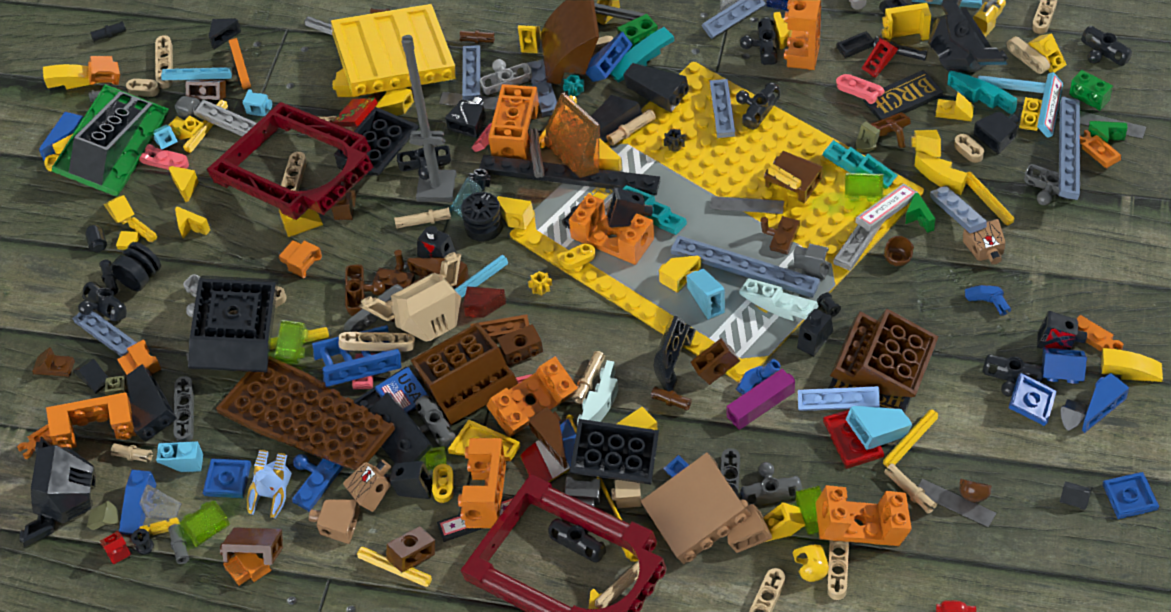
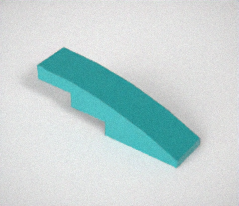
[610,27,674,83]
[947,71,1018,115]
[822,140,898,189]
[623,185,687,235]

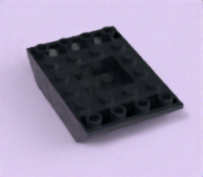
[188,275,278,372]

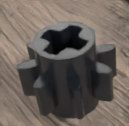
[663,129,686,151]
[468,169,491,191]

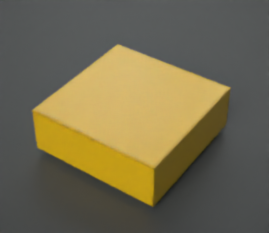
[116,231,140,250]

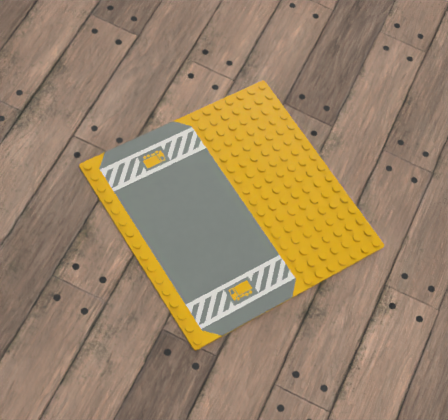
[510,62,924,382]

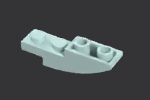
[739,278,818,321]
[577,360,618,426]

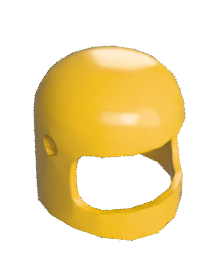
[793,544,829,582]

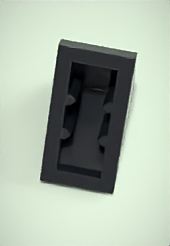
[209,18,241,50]
[73,358,108,394]

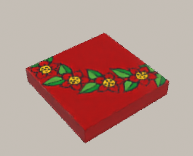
[332,98,378,127]

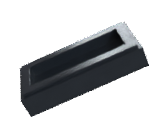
[836,31,875,58]

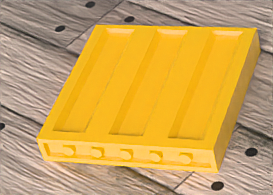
[331,4,456,97]

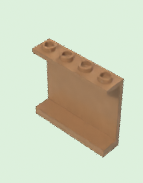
[641,453,751,564]

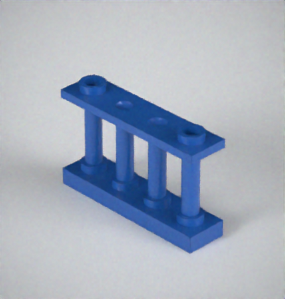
[312,325,401,387]

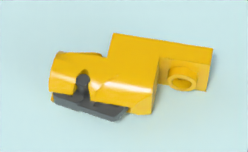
[973,0,1006,37]

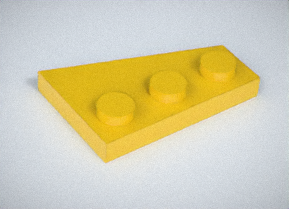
[448,420,521,461]

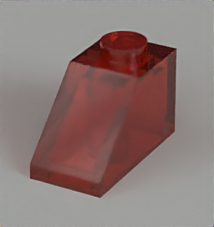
[463,287,506,318]

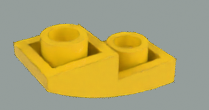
[1019,97,1042,131]

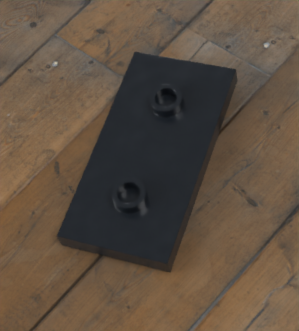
[369,392,433,464]

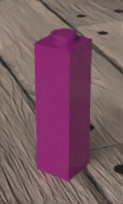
[726,369,795,430]

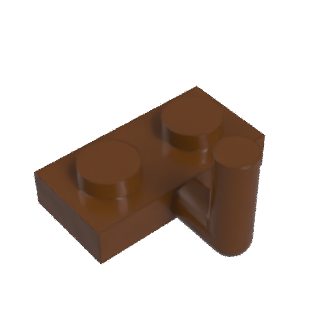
[871,112,911,148]
[760,216,800,255]
[373,250,415,289]

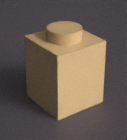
[611,480,642,509]

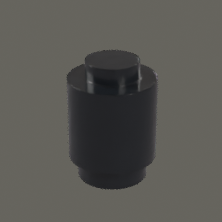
[85,225,107,252]

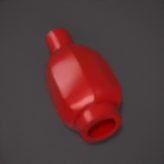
[936,600,976,612]

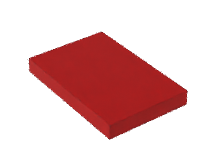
[823,409,884,469]

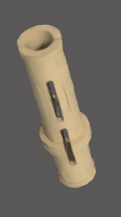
[607,109,655,146]
[394,207,451,229]
[572,351,605,404]
[884,464,937,514]

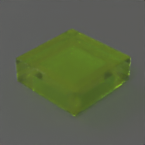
[425,446,447,470]

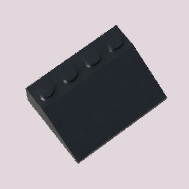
[334,107,420,176]
[570,419,659,485]

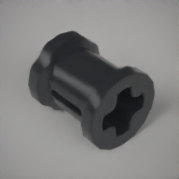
[817,292,841,317]
[131,529,154,555]

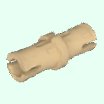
[111,443,153,463]

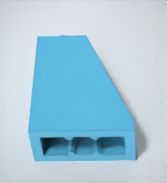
[686,268,725,320]
[846,406,912,450]

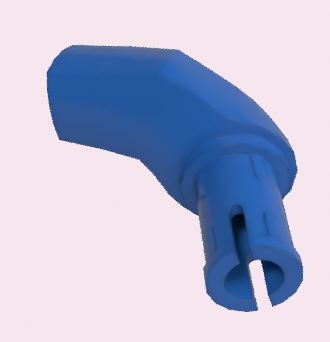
[965,285,1011,316]
[736,359,781,395]

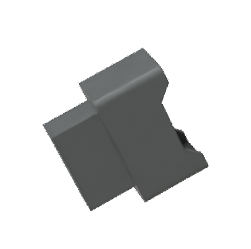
[793,244,829,279]
[564,476,602,507]

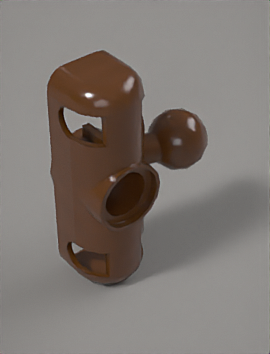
[345,264,385,316]

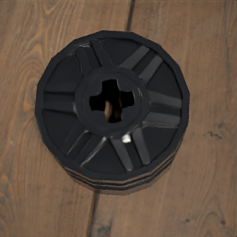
[461,192,503,242]
[110,242,161,292]

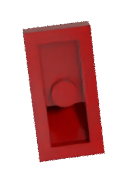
[100,531,131,564]

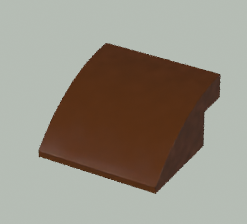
[541,0,599,84]
[830,309,939,397]
[410,323,518,424]

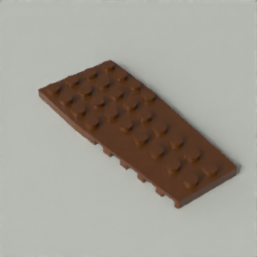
[215,356,395,471]

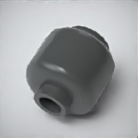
[175,96,201,119]

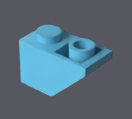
[156,442,203,472]

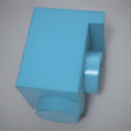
[243,90,272,116]
[153,125,178,149]

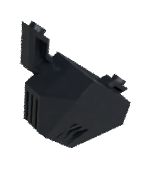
[928,0,1008,72]
[20,436,96,548]

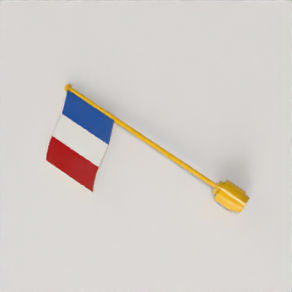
[520,415,639,562]

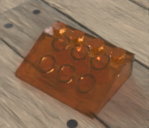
[544,93,600,178]

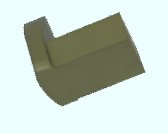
[855,122,880,153]
[87,501,121,530]

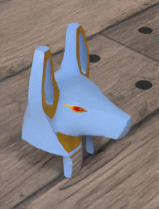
[247,450,291,519]

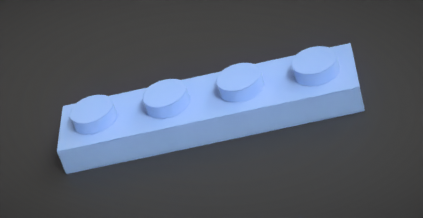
[798,387,880,411]

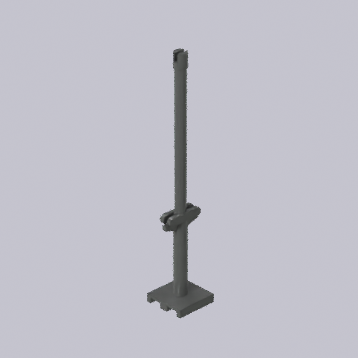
[401,35,457,202]

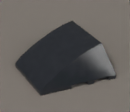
[653,316,696,392]

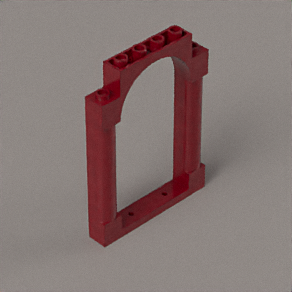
[207,102,373,220]
[460,474,667,612]

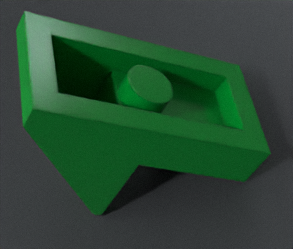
[1088,121,1128,144]
[905,193,935,233]

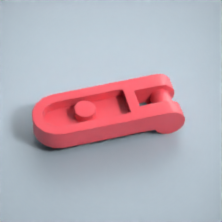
[836,74,885,104]
[139,144,189,170]

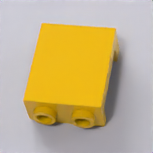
[882,3,931,41]

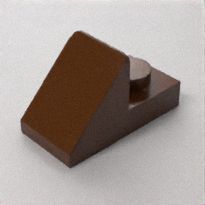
[32,347,75,377]

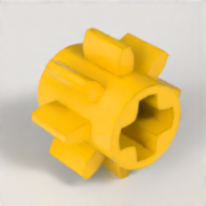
[528,271,552,295]

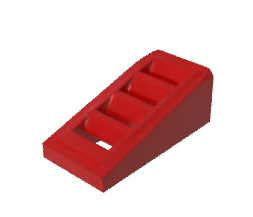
[861,38,898,78]

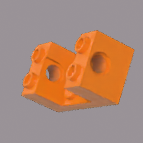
[784,0,821,70]
[488,84,539,159]
[569,194,654,265]
[486,356,578,437]
[46,392,136,449]
[458,438,506,528]
[815,485,912,546]

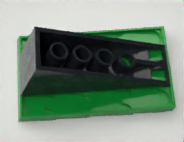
[51,84,169,197]

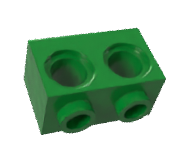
[617,14,658,51]
[1069,70,1113,111]

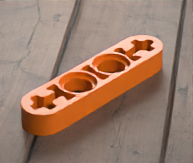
[229,38,252,90]

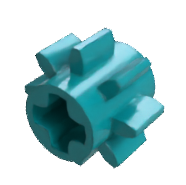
[563,74,585,96]

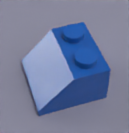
[1042,347,1087,384]

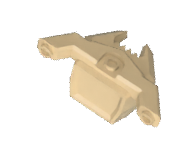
[358,252,461,342]

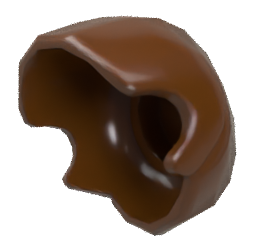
[884,236,914,266]
[959,479,992,503]

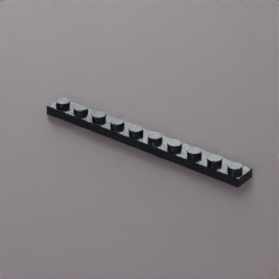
[479,155,660,195]

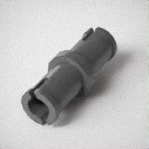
[168,524,189,564]

